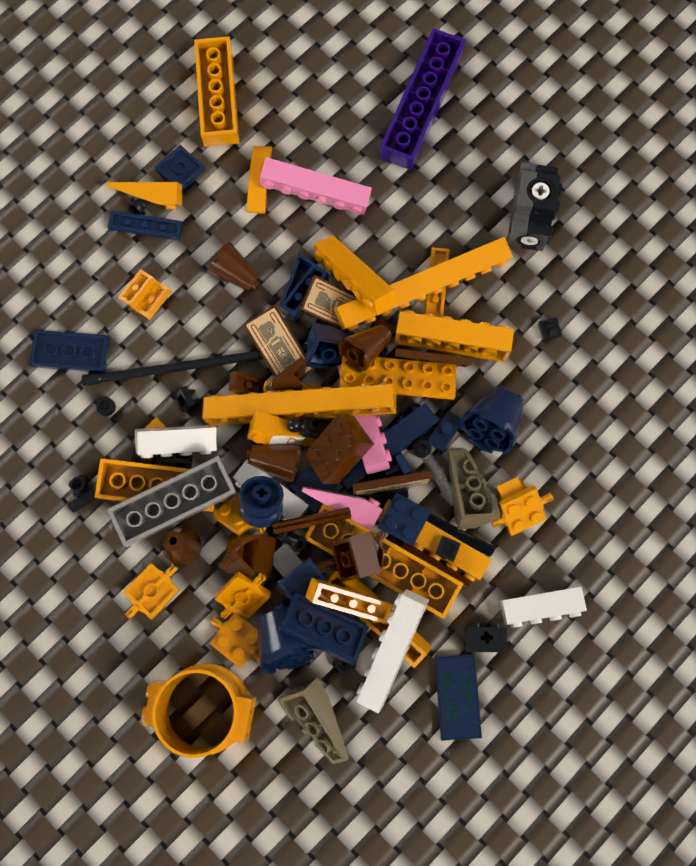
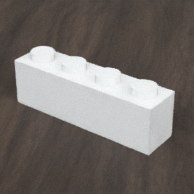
[135,425,217,458]
[233,460,310,520]
[500,587,587,628]

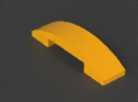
[247,146,272,214]

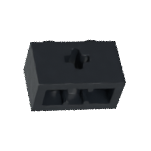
[464,623,507,652]

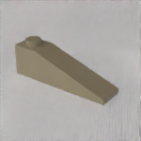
[448,449,501,529]
[277,677,349,764]

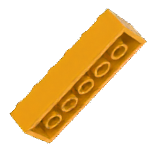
[194,36,240,147]
[395,310,514,362]
[95,458,217,512]

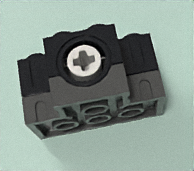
[507,162,562,251]

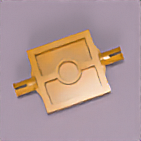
[491,485,554,536]
[213,493,266,536]
[123,563,180,620]
[215,571,271,620]
[209,614,259,669]

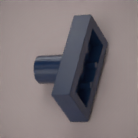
[428,410,461,453]
[383,453,411,478]

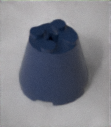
[459,385,524,454]
[257,604,320,674]

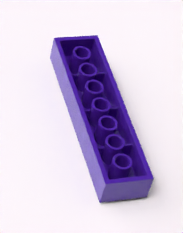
[379,28,466,170]

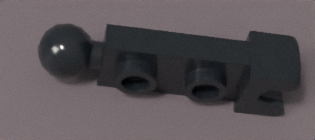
[286,416,332,439]

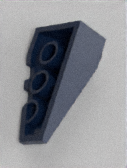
[305,323,388,369]

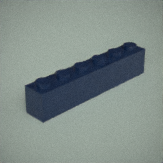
[340,403,439,492]

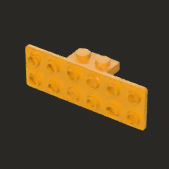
[339,355,457,400]

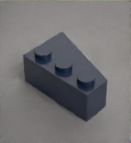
[279,253,329,324]

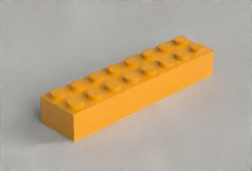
[305,504,464,619]

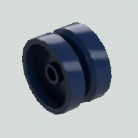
[239,476,284,528]

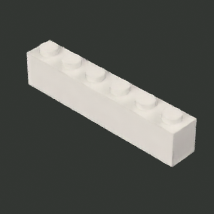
[357,589,429,713]

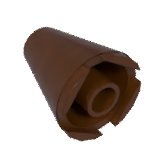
[207,242,260,292]
[338,325,391,373]
[245,445,301,483]
[162,526,202,565]

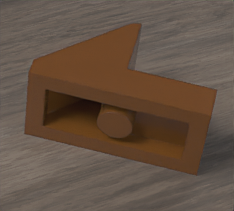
[272,356,307,391]
[229,371,265,395]

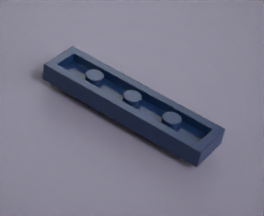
[107,210,183,241]

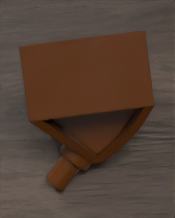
[330,530,386,582]
[219,533,276,578]

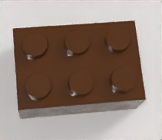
[304,413,374,485]

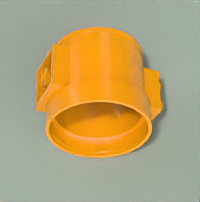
[141,663,256,758]

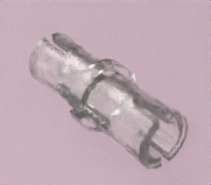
[422,454,452,493]

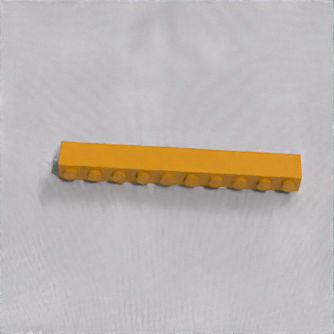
[334,237,513,331]
[202,383,396,426]

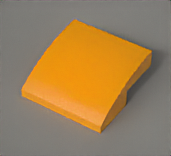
[118,269,172,320]

